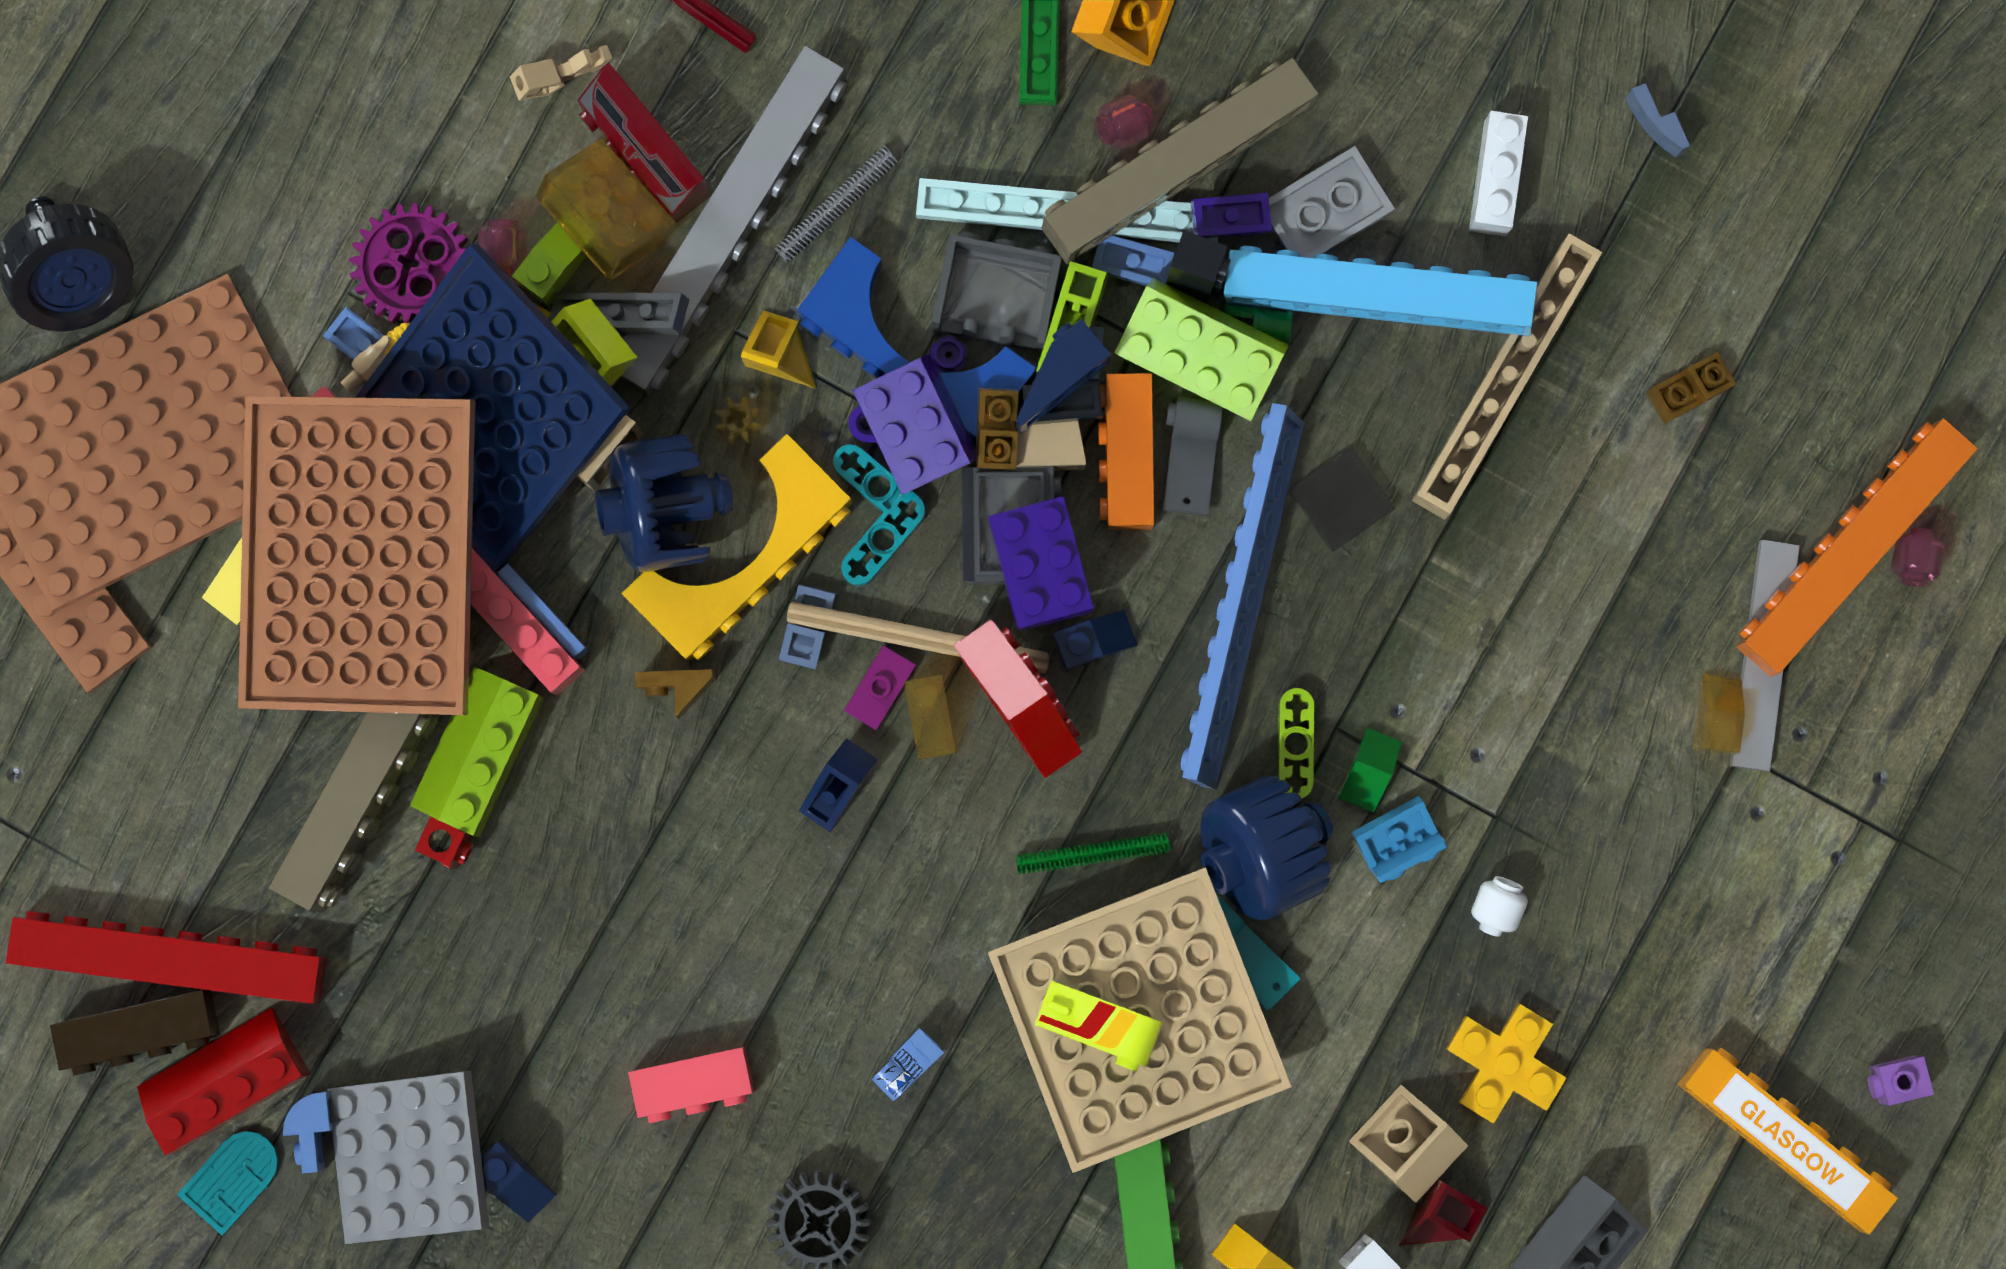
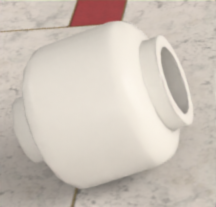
[1471,876,1528,937]

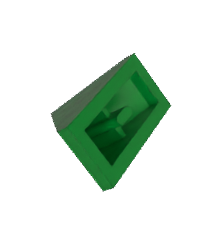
[1338,728,1402,813]

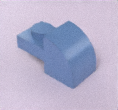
[283,1091,334,1174]

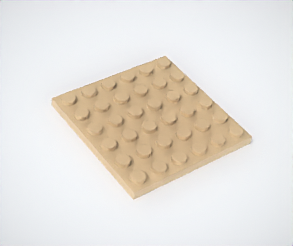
[988,867,1292,1173]

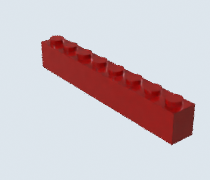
[5,911,327,1004]

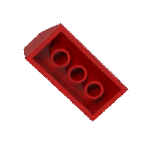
[137,1008,311,1156]

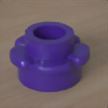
[930,336,967,372]

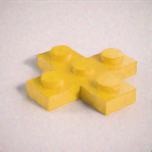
[1446,1004,1566,1124]

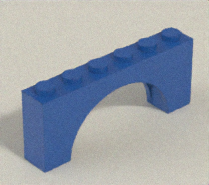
[797,237,1036,445]

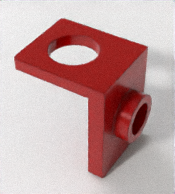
[415,817,473,870]

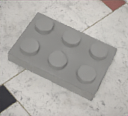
[1268,146,1395,258]

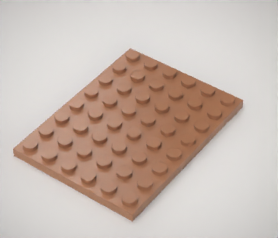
[0,274,291,613]
[238,396,475,715]

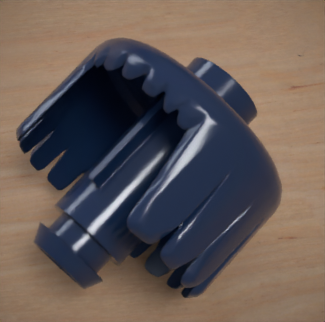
[595,435,733,572]
[1200,776,1333,920]

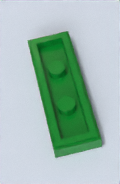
[1019,0,1059,106]

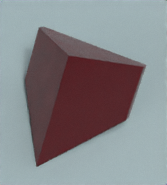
[1398,1180,1488,1246]

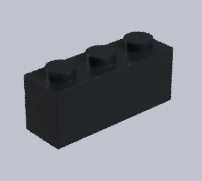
[1166,230,1231,304]

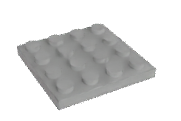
[327,1071,489,1244]

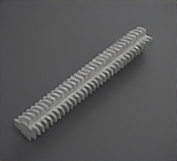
[775,145,898,263]

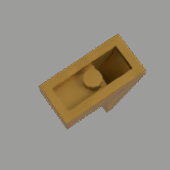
[635,669,716,719]

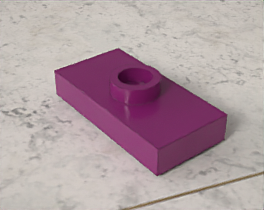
[844,645,916,731]

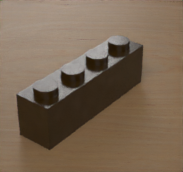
[50,990,220,1076]

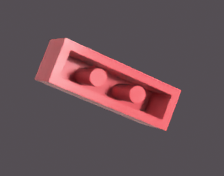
[628,1047,755,1123]

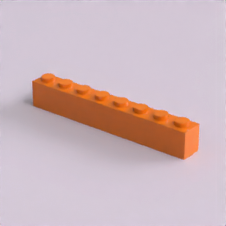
[1736,418,1978,677]

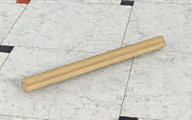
[787,602,1050,673]

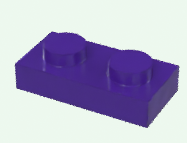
[1191,193,1272,239]

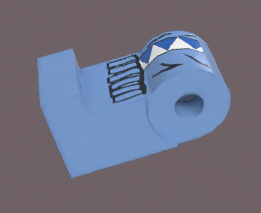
[871,1028,945,1101]

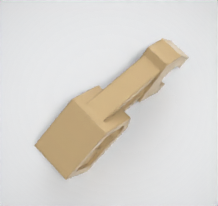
[510,45,613,101]

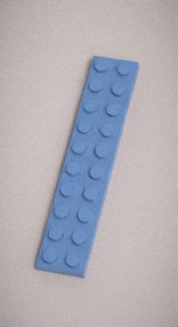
[1181,403,1305,790]

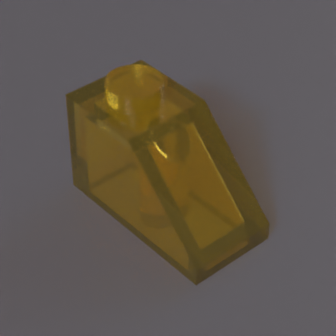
[1692,674,1745,756]
[904,675,956,760]

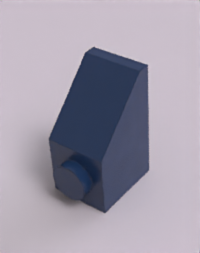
[1053,610,1138,672]
[799,738,878,832]
[481,1139,557,1222]

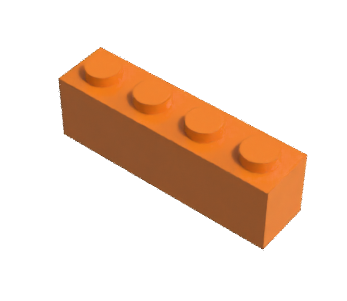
[1098,373,1154,530]

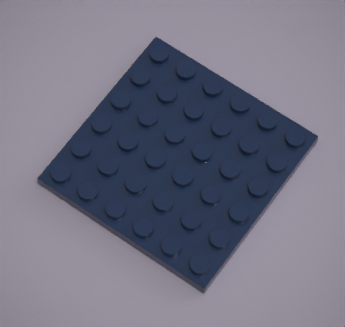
[355,243,630,571]

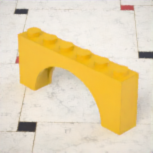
[621,434,853,662]

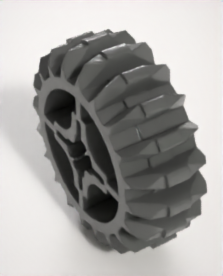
[766,1169,871,1269]

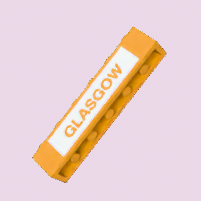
[1677,1048,1898,1235]

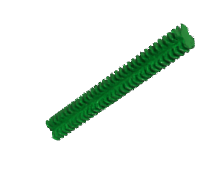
[1015,833,1170,875]

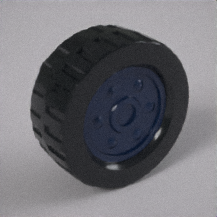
[0,196,134,332]

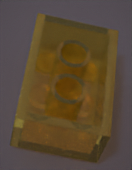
[535,138,676,281]

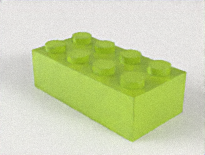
[1114,278,1289,421]

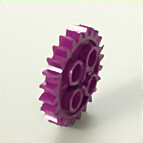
[349,202,469,324]

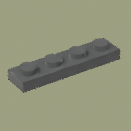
[549,293,690,335]

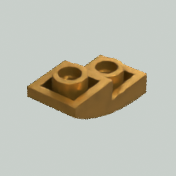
[1646,351,1736,425]
[976,388,1019,470]

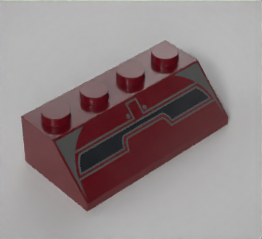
[577,62,711,224]

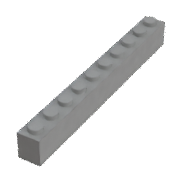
[619,46,847,395]

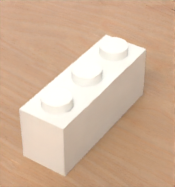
[1469,111,1528,237]

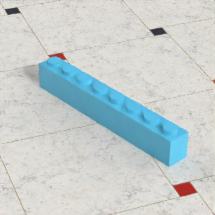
[1224,246,1537,336]

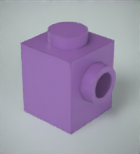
[1867,1055,1934,1106]

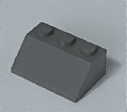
[1511,1175,1649,1269]

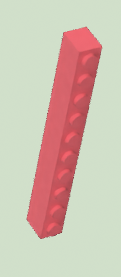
[312,386,585,696]

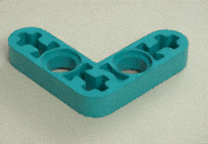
[833,444,925,587]

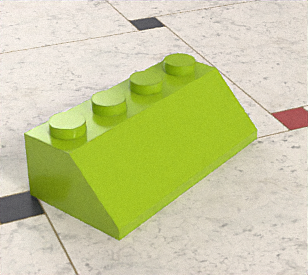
[410,667,544,837]

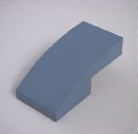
[1625,83,1690,157]
[779,583,837,669]

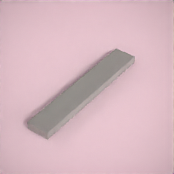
[1729,540,1800,772]

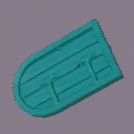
[177,1131,279,1236]

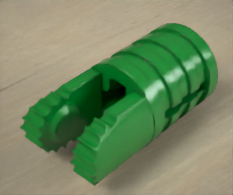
[1224,304,1293,344]

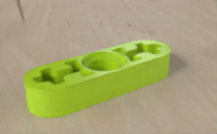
[1278,688,1314,799]

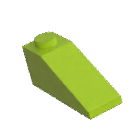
[512,194,616,307]
[1036,261,1109,372]

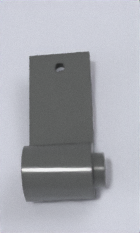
[1162,396,1223,517]

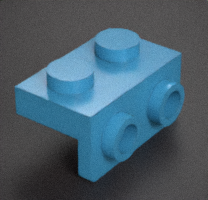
[1351,796,1447,883]

